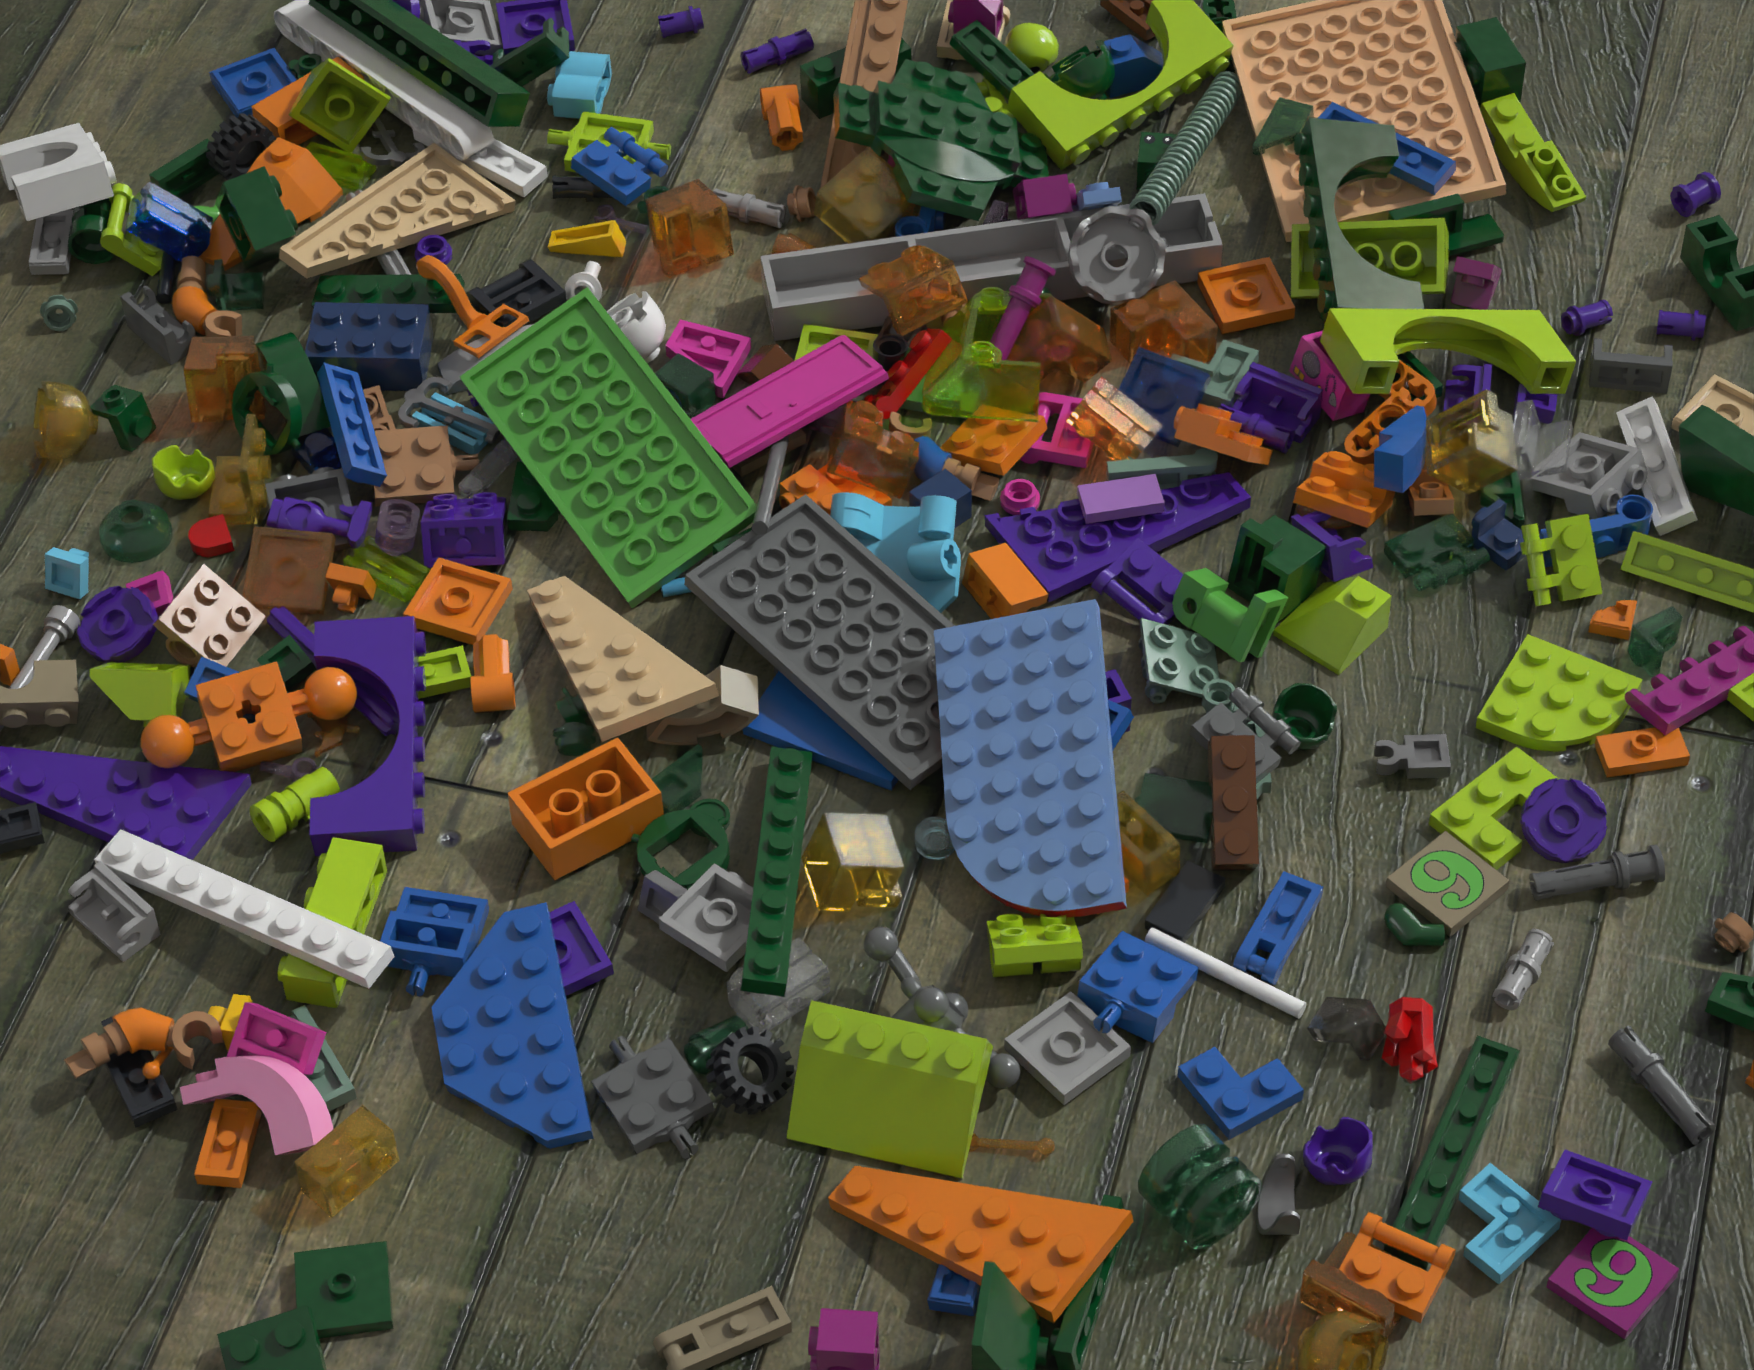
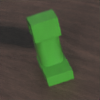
[1172,568,1288,662]

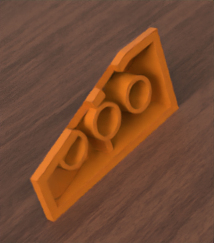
[195,137,343,271]

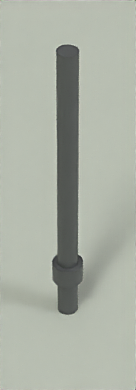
[752,432,794,535]

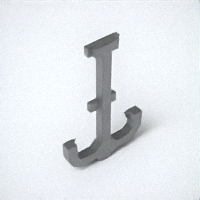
[360,117,425,167]
[398,377,501,444]

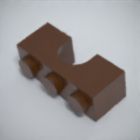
[1208,735,1259,871]

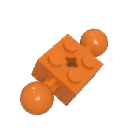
[140,661,357,772]

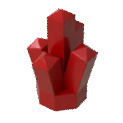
[1381,997,1438,1084]

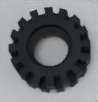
[206,113,276,181]
[706,1026,794,1115]

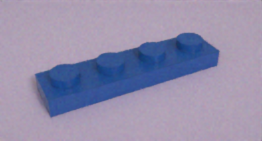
[1318,102,1456,195]
[317,363,387,487]

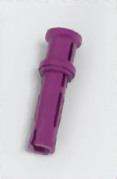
[978,256,1056,373]

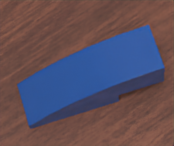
[1374,405,1426,493]

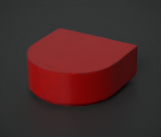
[188,514,234,557]

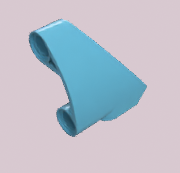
[830,492,961,613]

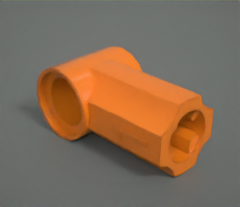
[760,84,803,151]
[471,634,516,713]

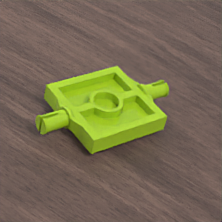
[547,112,671,172]

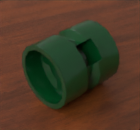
[68,198,115,264]

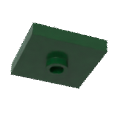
[294,1241,393,1338]

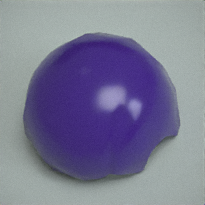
[1303,1117,1373,1186]

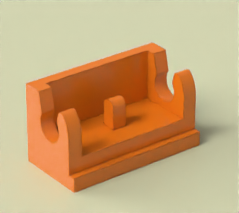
[962,543,1049,619]

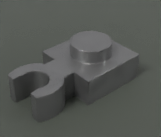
[1374,734,1451,779]

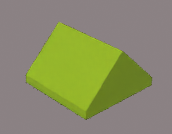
[289,58,391,154]

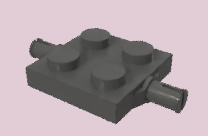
[592,1036,715,1159]

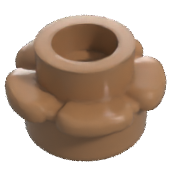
[787,185,817,222]
[1714,912,1754,953]

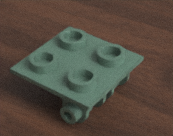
[1138,618,1219,703]

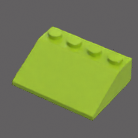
[787,1000,993,1179]

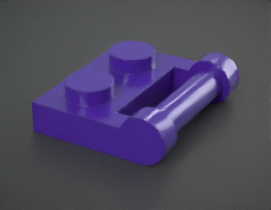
[1091,538,1190,625]

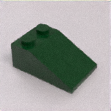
[972,1261,1049,1370]

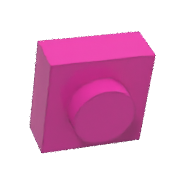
[126,570,173,617]

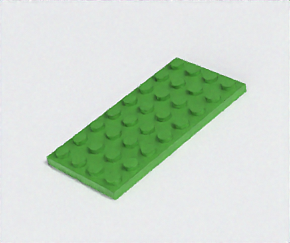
[460,287,757,608]

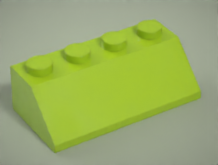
[1291,218,1449,299]

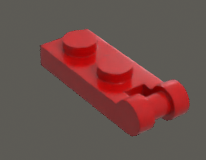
[862,328,952,419]

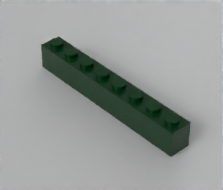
[308,0,530,127]

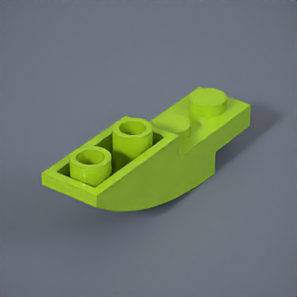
[1480,93,1586,212]

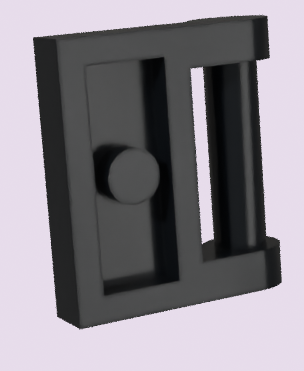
[466,259,567,327]

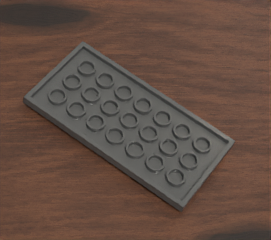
[684,494,955,790]

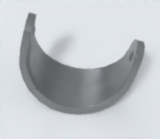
[1256,1154,1300,1235]

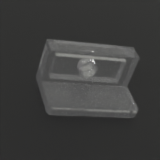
[1509,400,1573,480]

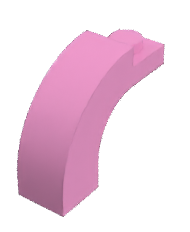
[180,1056,336,1155]

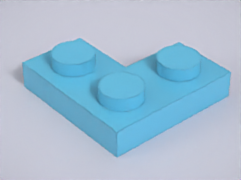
[1458,1163,1561,1284]

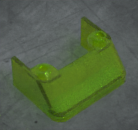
[922,287,1051,422]

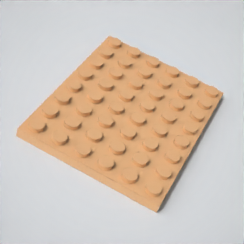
[1222,0,1506,242]

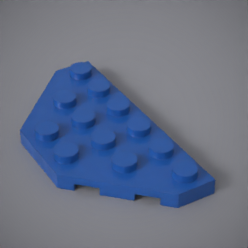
[431,902,594,1149]

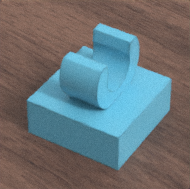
[45,547,89,599]

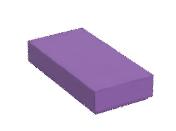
[1077,474,1165,524]

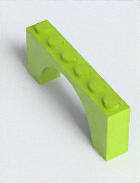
[1007,0,1234,170]
[1320,308,1576,394]

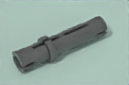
[1608,1026,1716,1145]

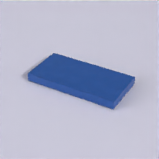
[743,671,898,791]

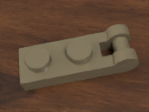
[653,1286,792,1370]

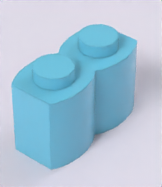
[547,51,612,119]

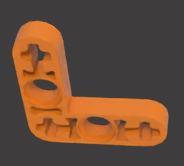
[1344,360,1437,465]

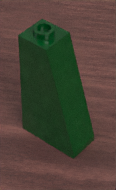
[1678,405,1754,516]

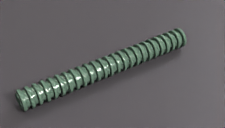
[1130,71,1242,226]

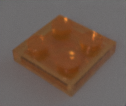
[242,527,336,615]

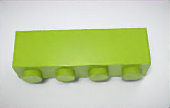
[278,837,387,1008]

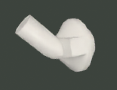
[565,261,602,301]

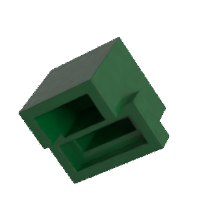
[1227,515,1327,623]

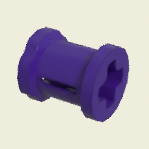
[1670,171,1721,217]

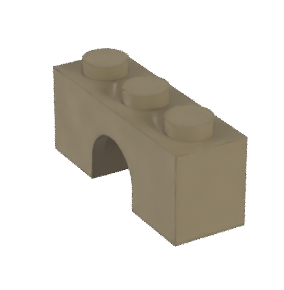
[0,660,79,728]

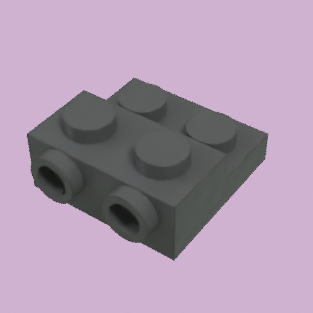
[265,467,352,562]

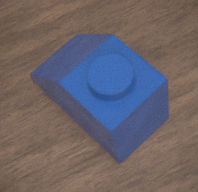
[1097,34,1163,98]

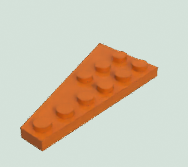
[828,1165,1134,1323]

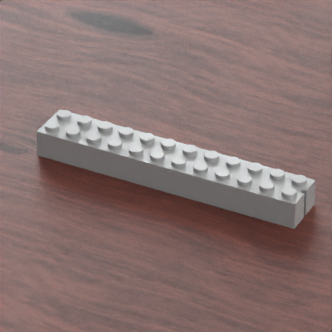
[760,193,1223,341]

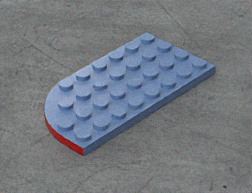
[934,599,1127,918]

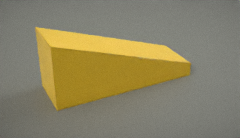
[548,220,627,257]

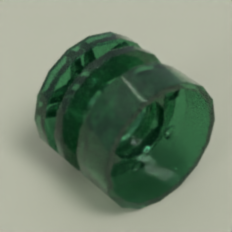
[1138,1124,1262,1249]

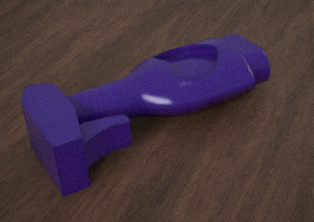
[267,497,372,549]

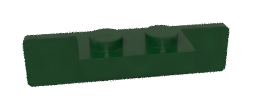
[1388,193,1504,256]

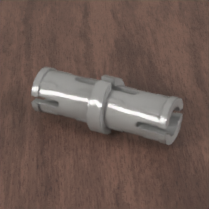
[709,188,786,228]
[1493,929,1554,1010]

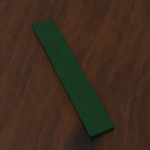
[1383,1035,1520,1270]

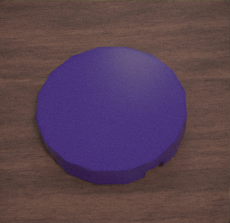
[77,586,158,663]
[1520,778,1607,863]

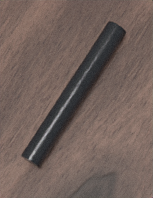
[156,215,182,304]

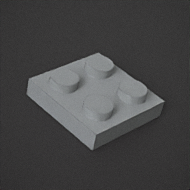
[1004,991,1131,1105]

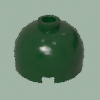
[1044,40,1115,100]

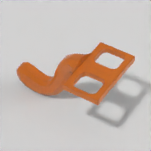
[416,255,529,358]

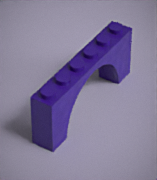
[309,616,426,856]

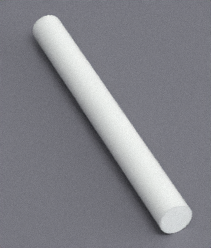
[1145,927,1307,1019]

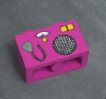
[1289,330,1370,421]

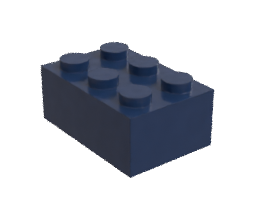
[305,302,434,391]

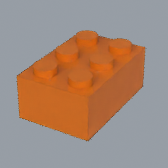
[508,737,664,880]

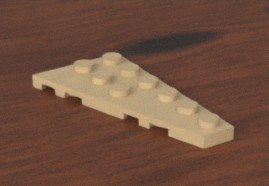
[279,143,516,278]
[527,576,719,742]

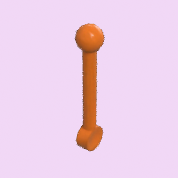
[142,1047,174,1080]

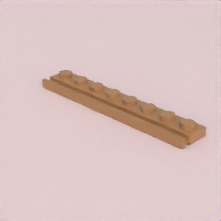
[818,0,908,209]

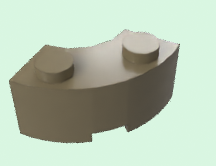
[646,665,759,745]

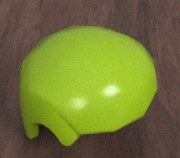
[1004,23,1059,71]
[151,445,215,500]

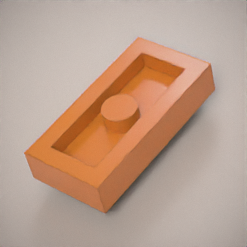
[194,1098,262,1188]

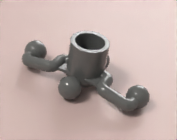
[864,926,1020,1089]

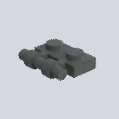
[1189,687,1301,784]

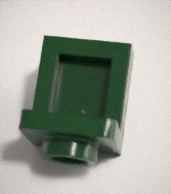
[90,385,157,452]

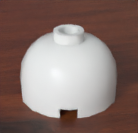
[607,291,666,363]

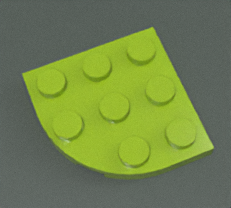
[1476,634,1643,752]

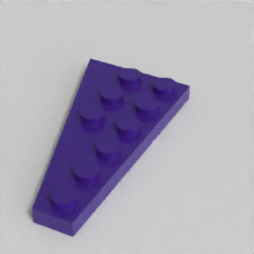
[985,472,1251,602]
[0,746,252,860]

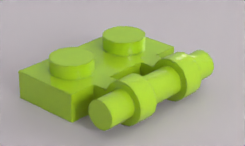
[1520,514,1603,606]

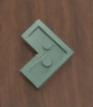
[1158,339,1259,408]

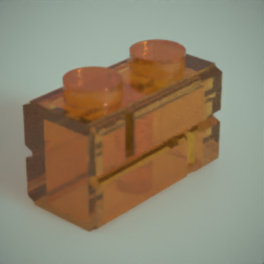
[1066,376,1163,461]

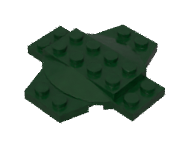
[834,59,1049,221]

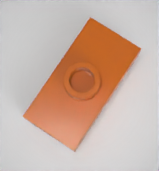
[1594,727,1690,778]

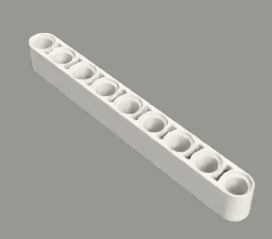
[274,0,493,161]

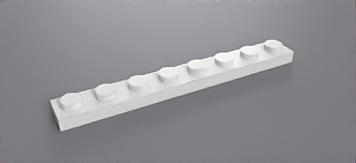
[94,829,395,989]

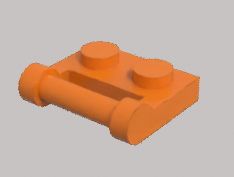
[1334,1212,1456,1323]

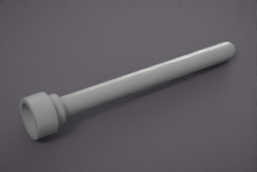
[0,605,81,732]

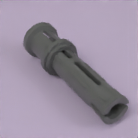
[1529,844,1665,901]

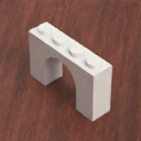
[0,123,117,221]

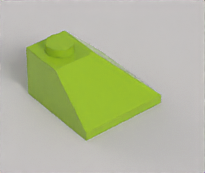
[1273,576,1392,675]
[90,662,191,727]

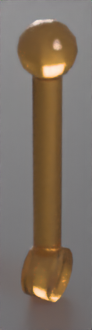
[969,1133,1055,1155]

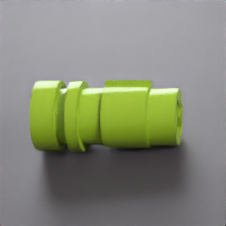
[249,767,340,842]

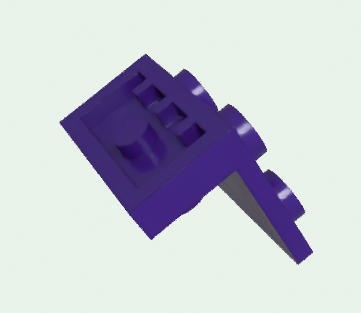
[421,492,507,568]

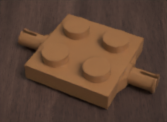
[346,425,479,506]

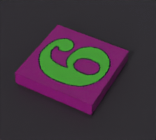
[1546,1228,1679,1340]

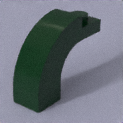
[253,332,331,437]

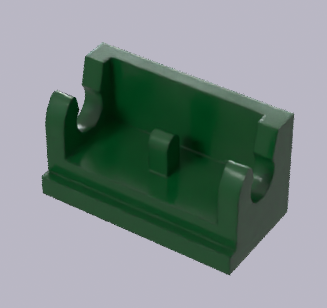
[491,18,569,87]

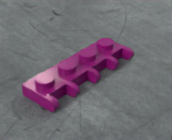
[1625,626,1754,735]

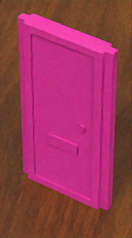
[691,335,889,468]

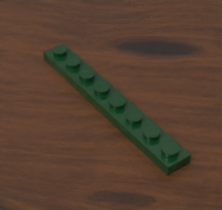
[740,747,813,997]

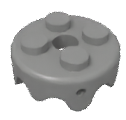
[1068,206,1166,305]

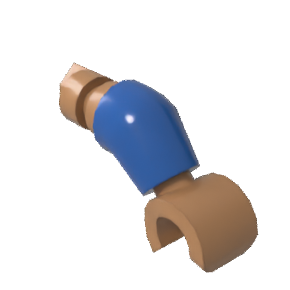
[887,411,1000,501]

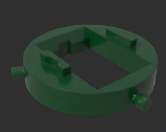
[232,363,302,456]
[631,810,730,890]

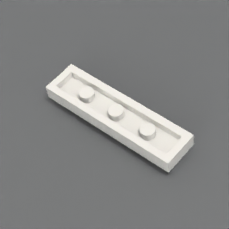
[412,125,548,197]
[1616,396,1698,536]

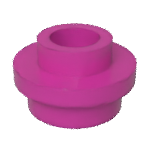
[1000,479,1040,515]

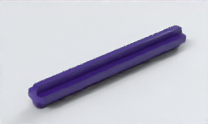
[267,607,400,736]

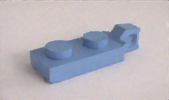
[1072,182,1122,212]

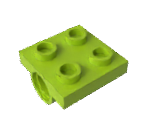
[986,914,1083,977]

